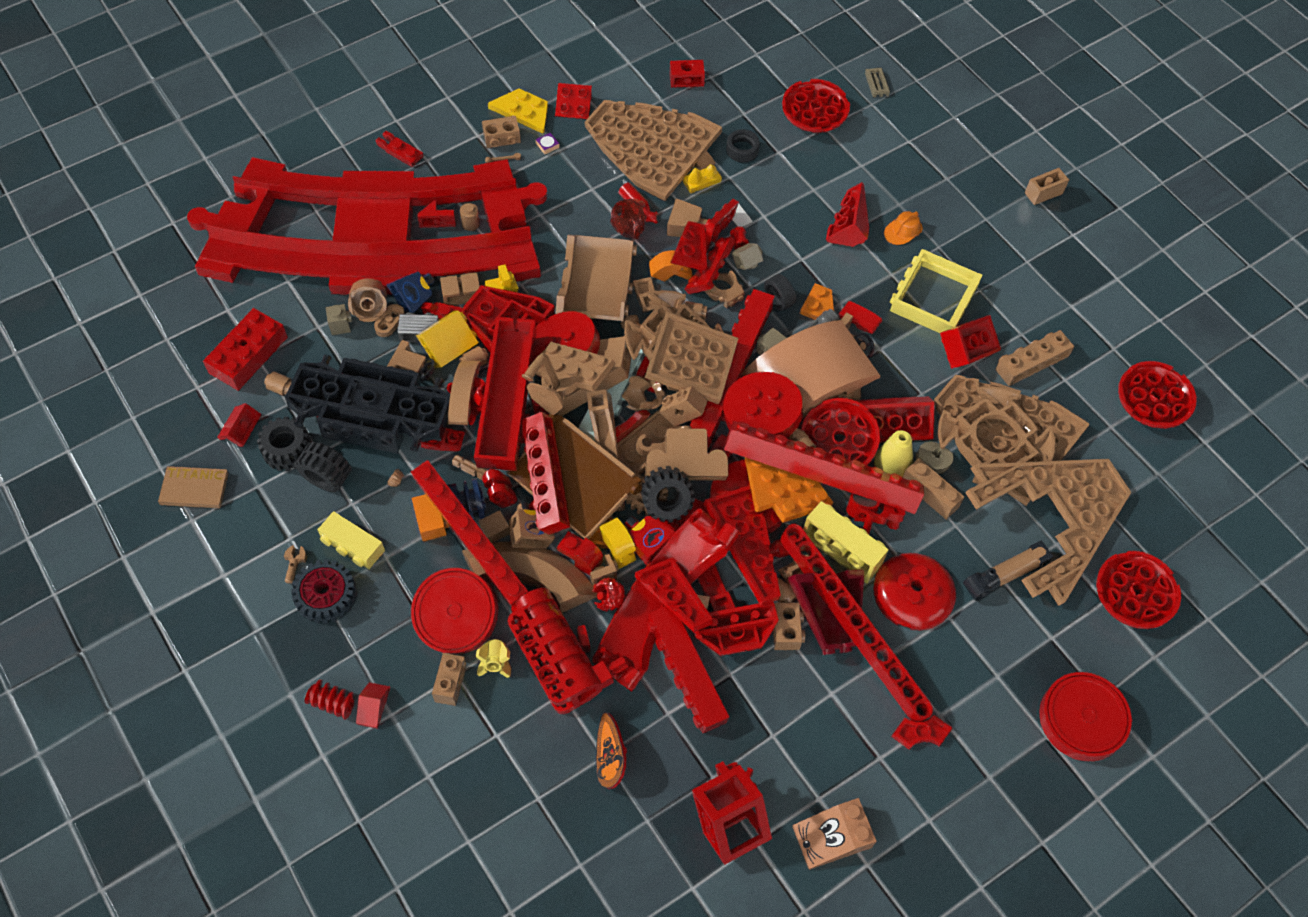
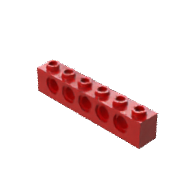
[522,412,570,535]

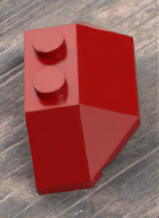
[694,601,779,656]

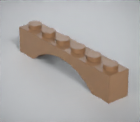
[587,389,625,512]

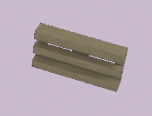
[865,68,890,98]

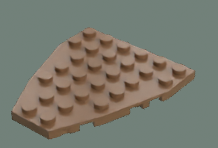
[585,100,722,201]
[934,374,1089,506]

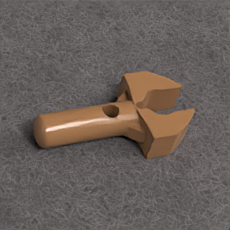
[284,545,307,584]

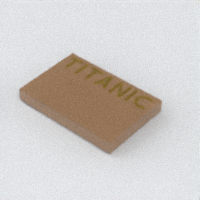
[158,466,229,508]

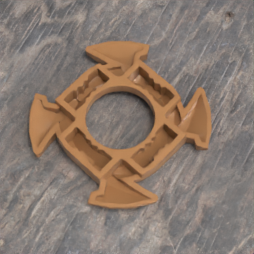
[624,290,724,392]
[938,386,1055,489]

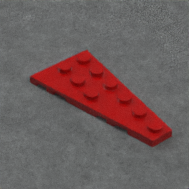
[704,485,781,606]

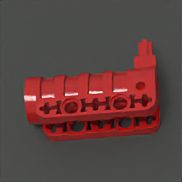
[508,588,629,714]

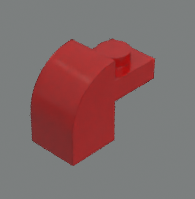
[557,531,603,576]

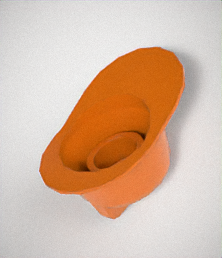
[884,211,923,245]

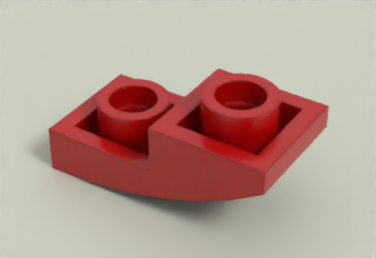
[839,301,882,334]
[421,428,465,451]

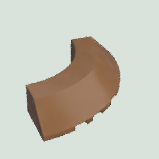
[462,542,597,613]

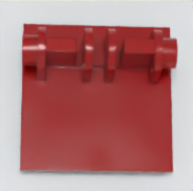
[555,83,592,119]

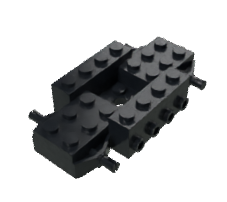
[285,354,450,454]

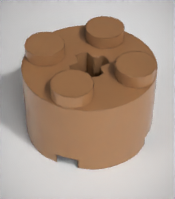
[348,279,387,322]

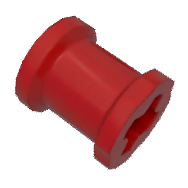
[730,226,749,250]

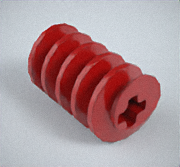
[304,679,354,720]

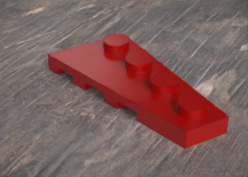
[685,236,736,294]

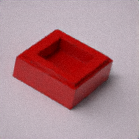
[577,625,590,653]

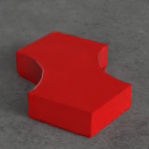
[615,410,650,443]
[891,715,952,750]

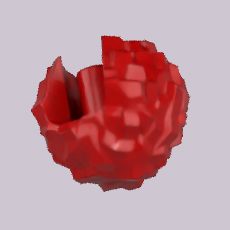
[592,578,625,612]

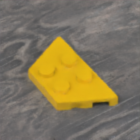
[488,88,548,134]

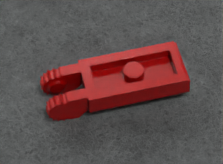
[375,131,424,167]

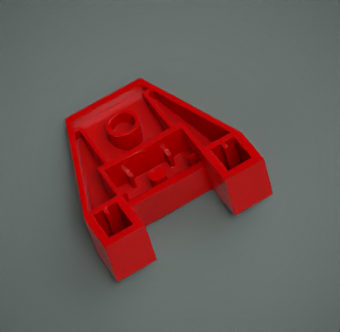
[460,285,555,353]

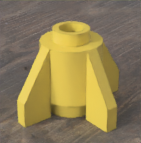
[476,639,511,678]

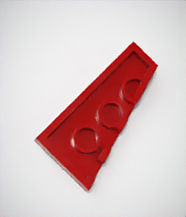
[635,557,713,632]

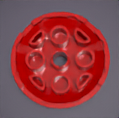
[782,79,850,133]
[1118,361,1197,429]
[801,398,880,466]
[1096,551,1181,629]
[873,553,956,631]

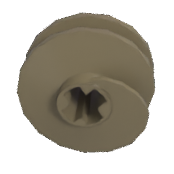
[915,441,953,474]

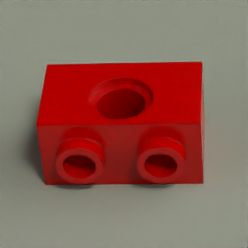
[670,60,705,88]

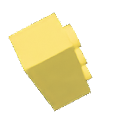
[317,511,385,569]

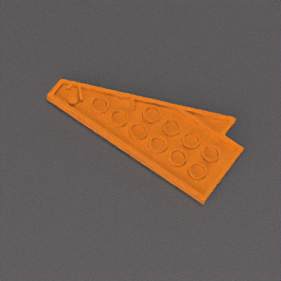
[745,457,834,523]

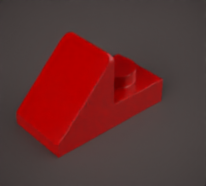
[417,200,456,228]

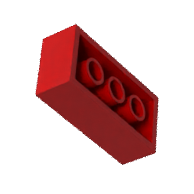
[203,308,288,391]

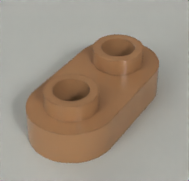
[374,304,404,337]

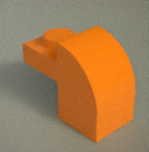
[649,250,693,282]

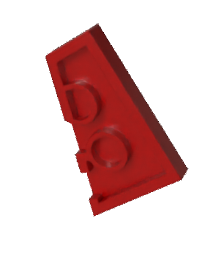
[670,221,707,271]

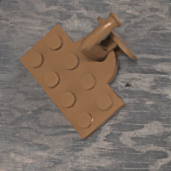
[522,342,615,415]

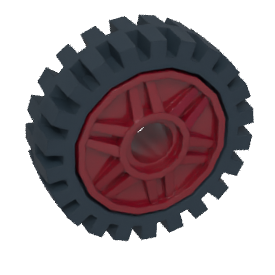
[291,559,357,624]

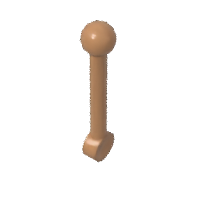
[485,153,521,163]

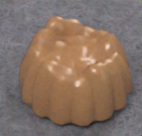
[387,469,404,487]

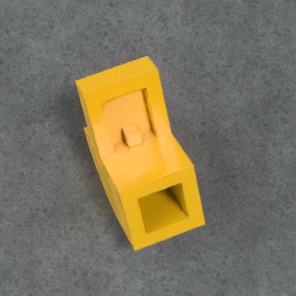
[485,265,518,293]
[600,518,636,569]

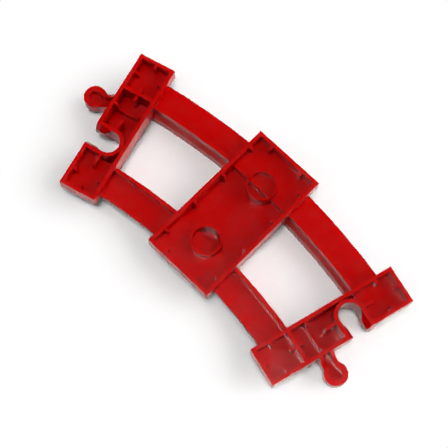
[187,157,547,295]

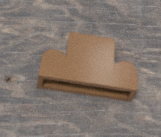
[645,426,728,481]

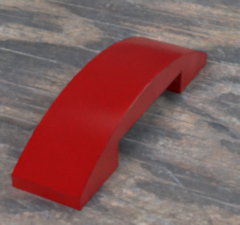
[697,564,735,612]

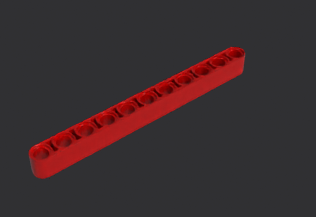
[781,524,933,722]

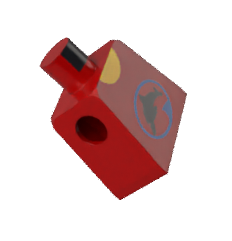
[625,516,675,566]

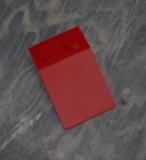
[940,315,1001,369]

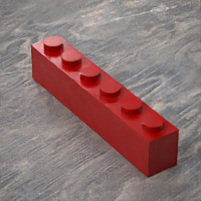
[646,606,729,733]

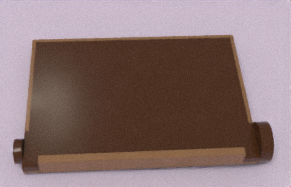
[506,413,642,539]

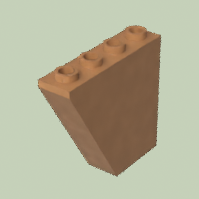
[557,336,632,416]

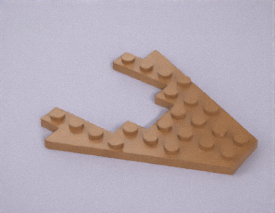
[965,459,1131,606]

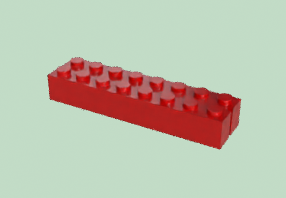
[474,317,537,471]

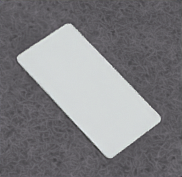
[732,204,752,227]

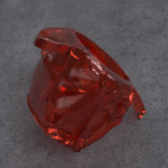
[610,199,645,239]

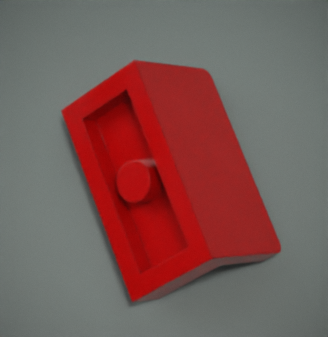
[217,403,262,447]

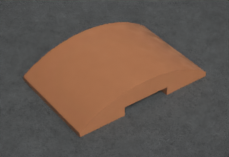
[742,320,880,419]

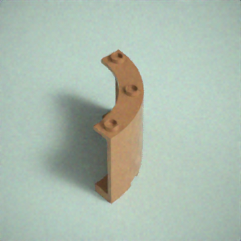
[556,234,637,321]

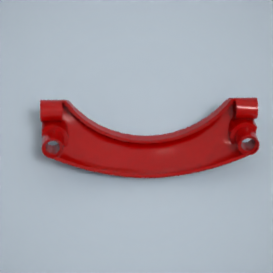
[592,508,741,692]

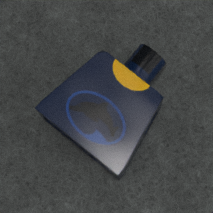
[387,272,434,314]

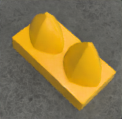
[683,164,722,193]

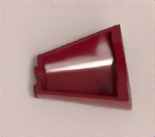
[788,569,864,655]

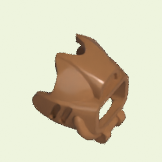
[622,376,666,411]

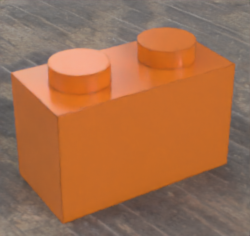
[412,494,449,542]

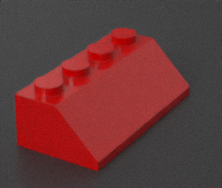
[855,396,934,442]

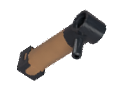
[963,540,1054,601]

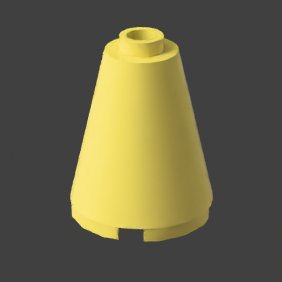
[874,431,913,477]

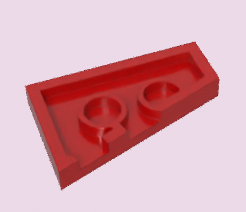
[705,199,739,253]

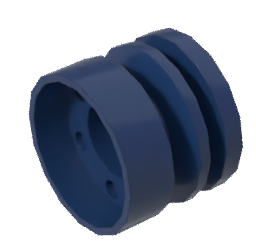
[447,478,486,521]

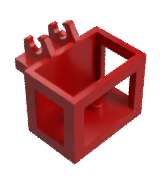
[692,761,772,865]

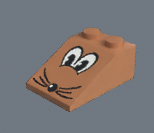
[792,798,877,870]

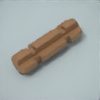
[452,455,487,480]

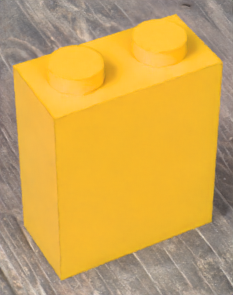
[416,310,479,368]

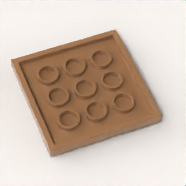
[645,312,738,404]

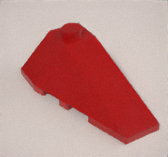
[826,182,869,247]

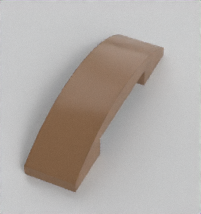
[448,361,481,425]

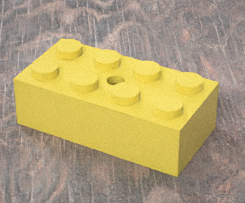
[803,501,889,584]

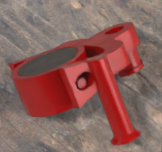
[846,493,906,534]

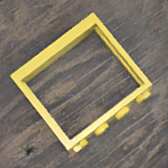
[889,249,982,333]

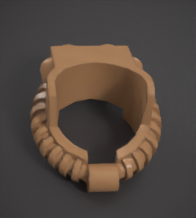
[705,271,744,308]

